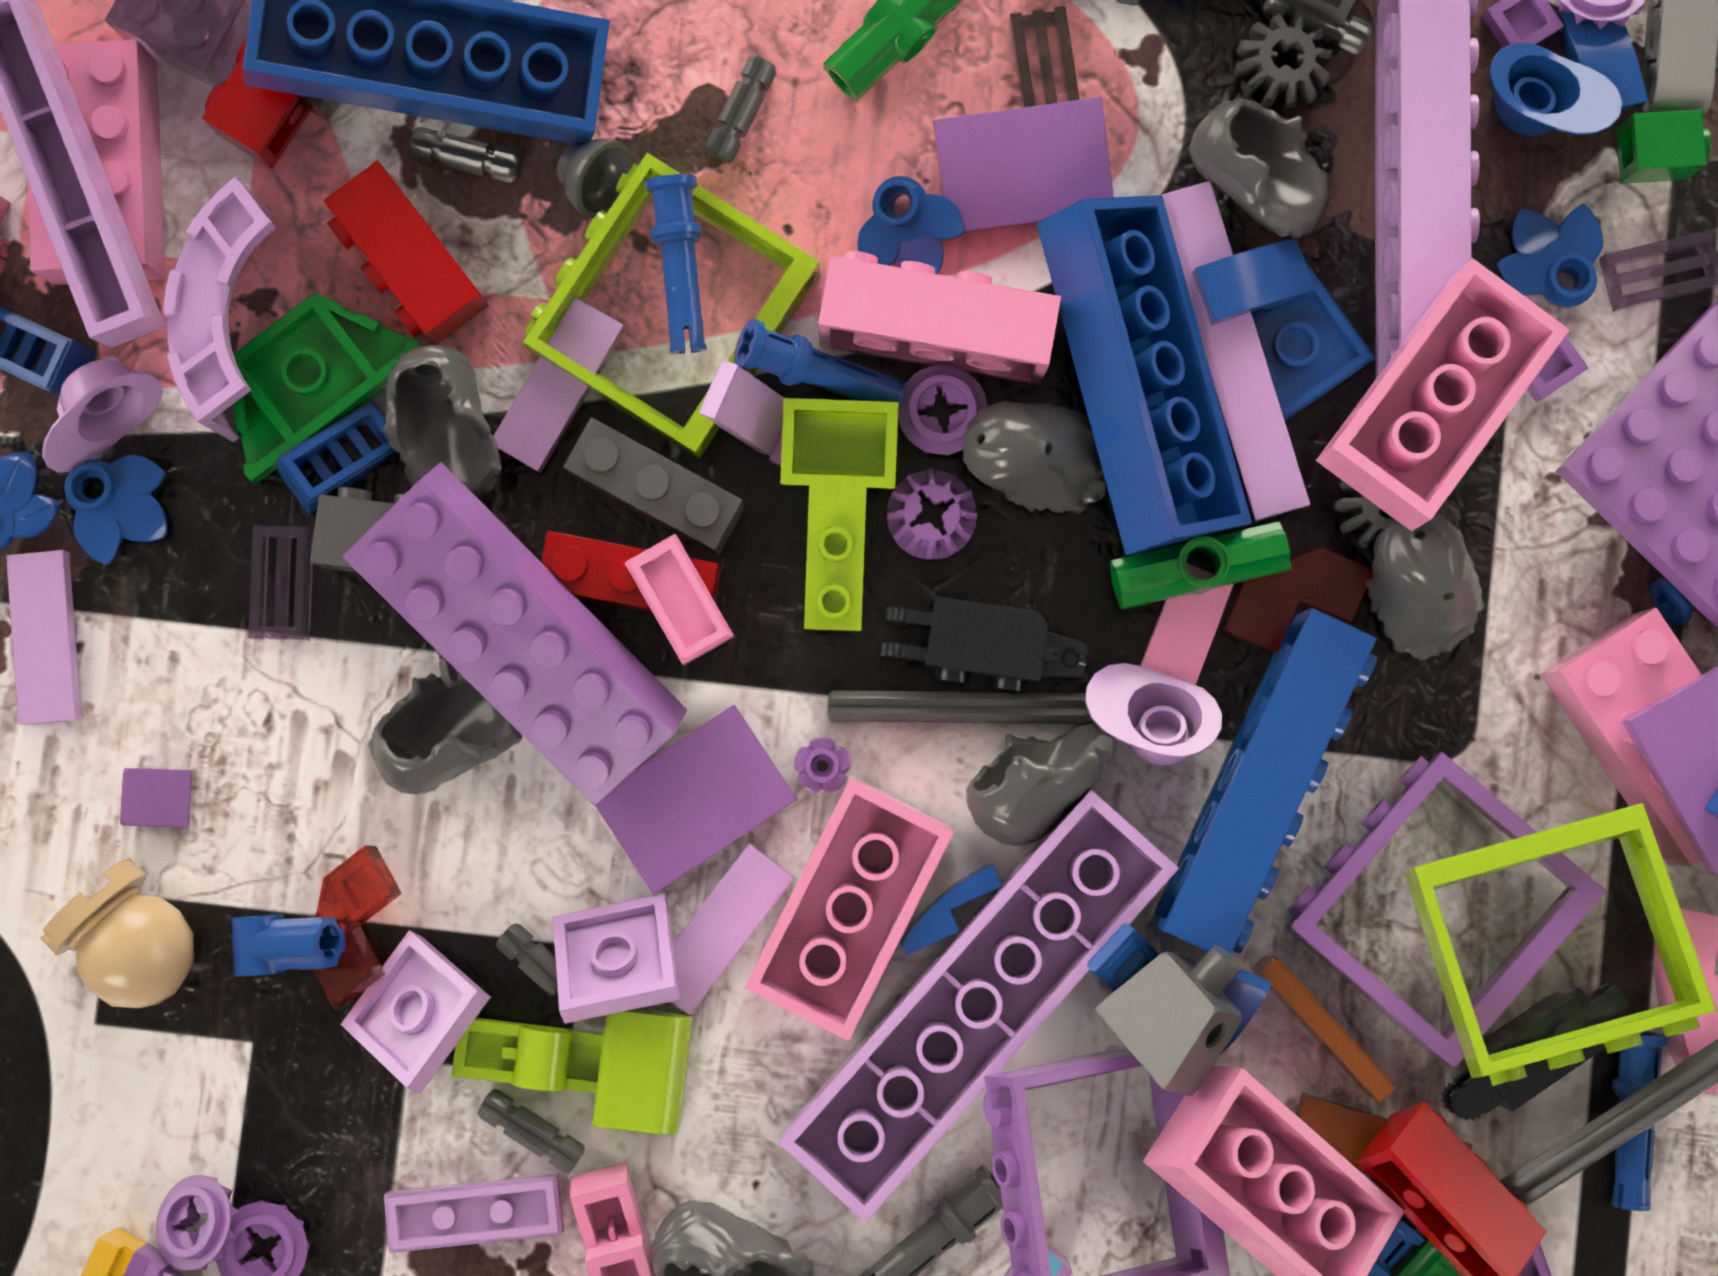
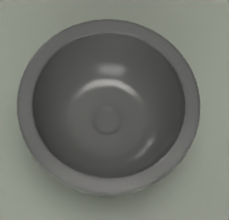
[557,138,633,219]

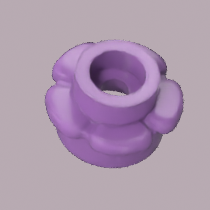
[794,737,851,793]

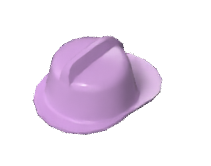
[42,355,163,473]
[1085,663,1222,766]

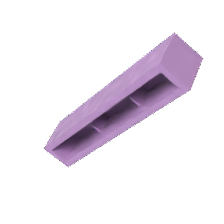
[0,0,166,348]

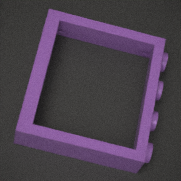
[1285,752,1607,1069]
[983,1047,1230,1276]

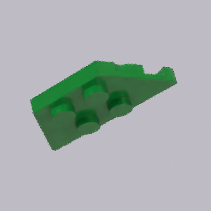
[233,292,423,484]

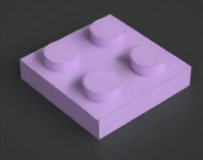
[552,893,680,1024]
[340,930,490,1093]

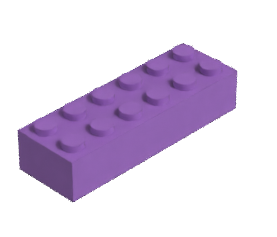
[342,462,687,806]

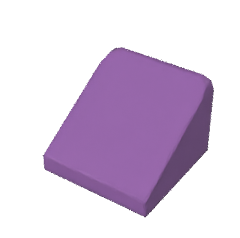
[120,768,193,827]

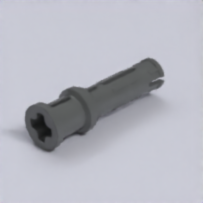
[860,1165,1003,1276]

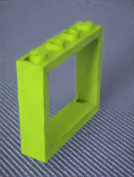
[523,153,820,460]
[1404,803,1716,1086]

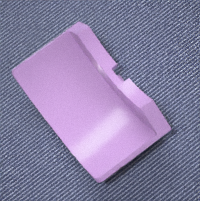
[163,176,276,442]

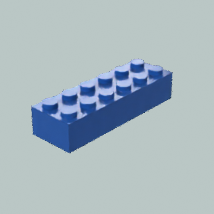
[243,0,610,144]
[1036,195,1252,555]
[1148,608,1377,954]

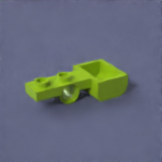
[780,398,899,631]
[451,1008,694,1134]

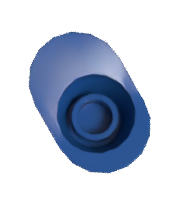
[1489,43,1622,137]

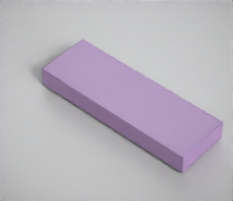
[493,297,626,473]
[6,550,82,726]
[671,843,795,1016]
[384,1173,564,1253]

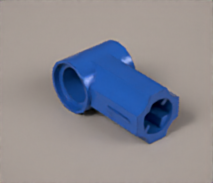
[231,914,346,976]

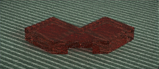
[1222,548,1373,653]
[313,845,402,1006]

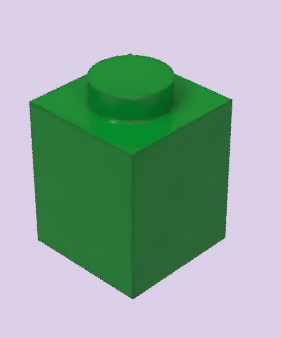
[1615,109,1712,184]

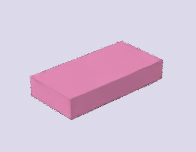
[625,534,735,665]
[1140,564,1234,685]

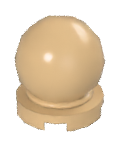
[40,858,194,1008]

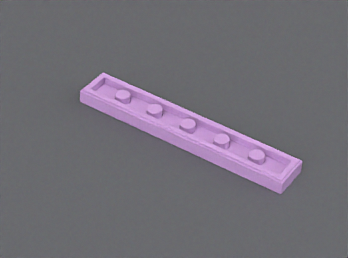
[1162,181,1311,523]

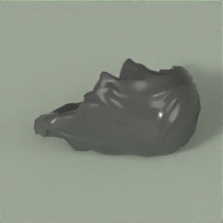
[1189,98,1331,238]
[382,344,502,497]
[963,401,1107,514]
[1365,513,1484,660]
[368,673,522,795]
[966,723,1115,846]
[651,1200,814,1276]

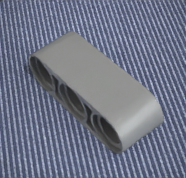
[1641,0,1718,119]

